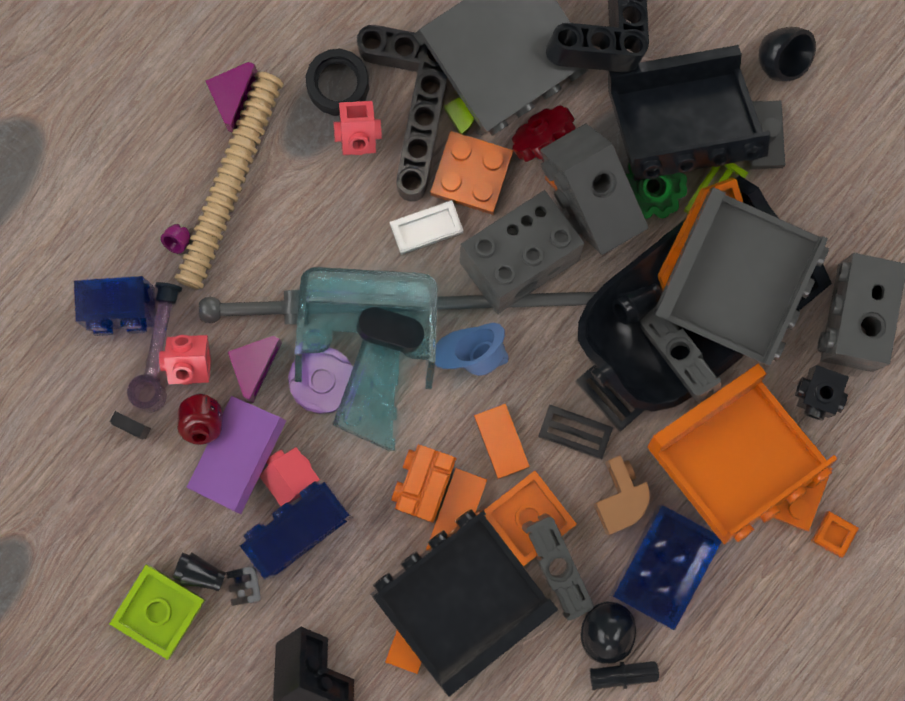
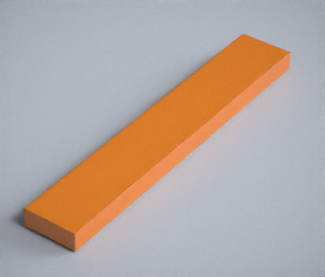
[385,468,487,674]

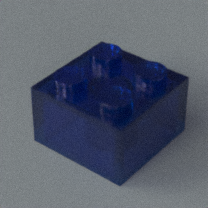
[74,276,156,336]

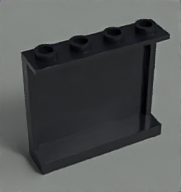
[608,45,770,181]
[370,509,558,697]

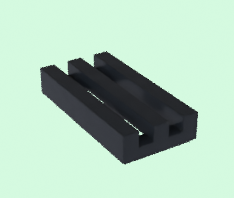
[575,366,644,432]
[538,405,613,460]
[226,566,261,606]

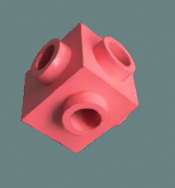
[334,101,382,155]
[159,335,211,385]

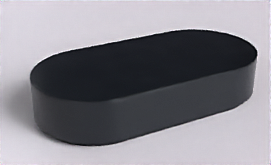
[356,307,424,353]

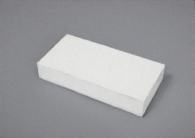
[390,200,464,255]

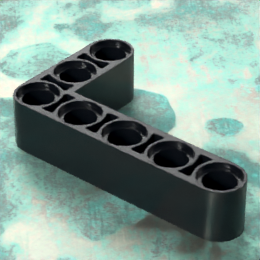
[545,0,649,72]
[357,25,448,201]

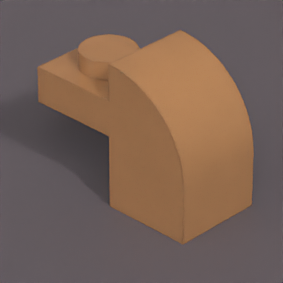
[593,455,649,535]

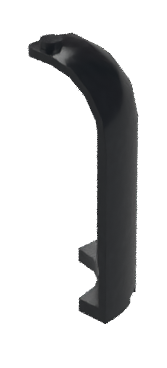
[578,175,832,412]

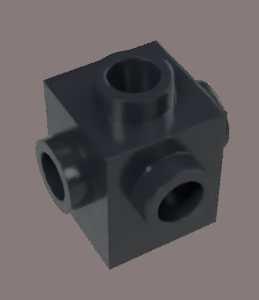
[795,365,849,421]

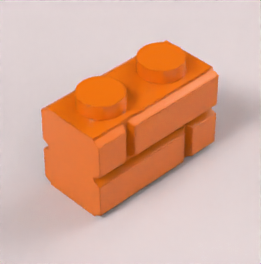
[391,444,456,523]

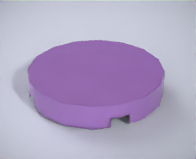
[288,346,356,414]

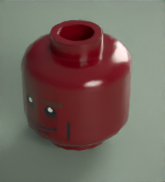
[177,394,222,445]

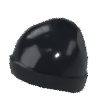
[759,26,816,82]
[580,601,636,664]

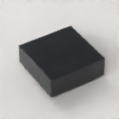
[110,411,151,440]

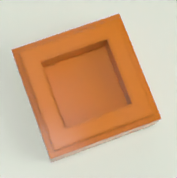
[811,511,859,558]

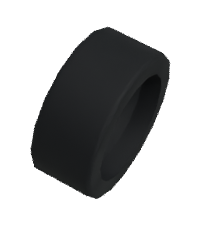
[306,49,369,116]

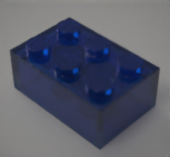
[240,481,353,580]
[609,504,722,631]

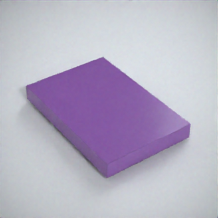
[187,396,286,514]

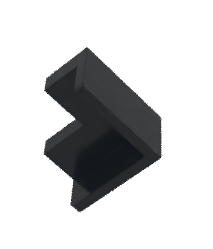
[273,626,354,701]

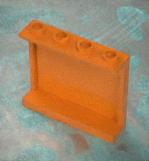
[647,363,837,545]

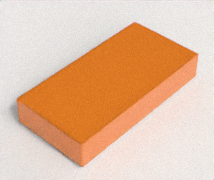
[474,403,530,479]

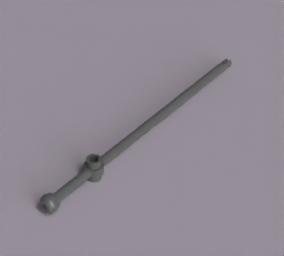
[199,290,596,325]

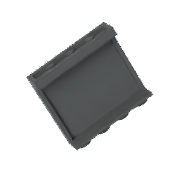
[414,0,588,136]
[653,187,829,366]

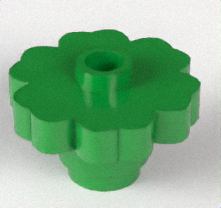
[626,162,687,219]

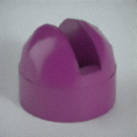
[160,224,190,254]

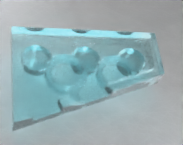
[332,339,400,451]

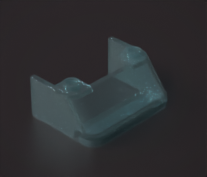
[295,267,438,390]

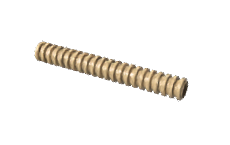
[174,72,284,290]

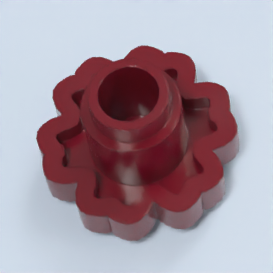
[512,105,576,162]

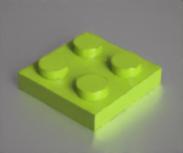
[109,564,206,660]

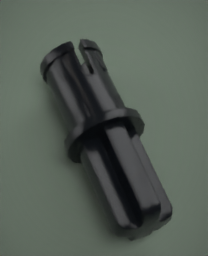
[589,661,659,690]

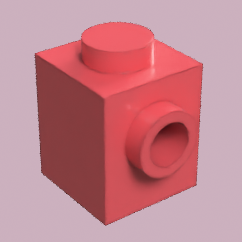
[259,447,320,508]

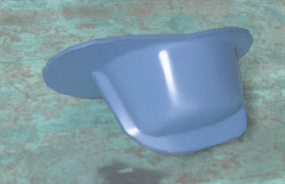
[431,323,509,376]

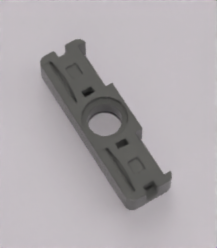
[639,307,721,402]
[522,513,594,620]

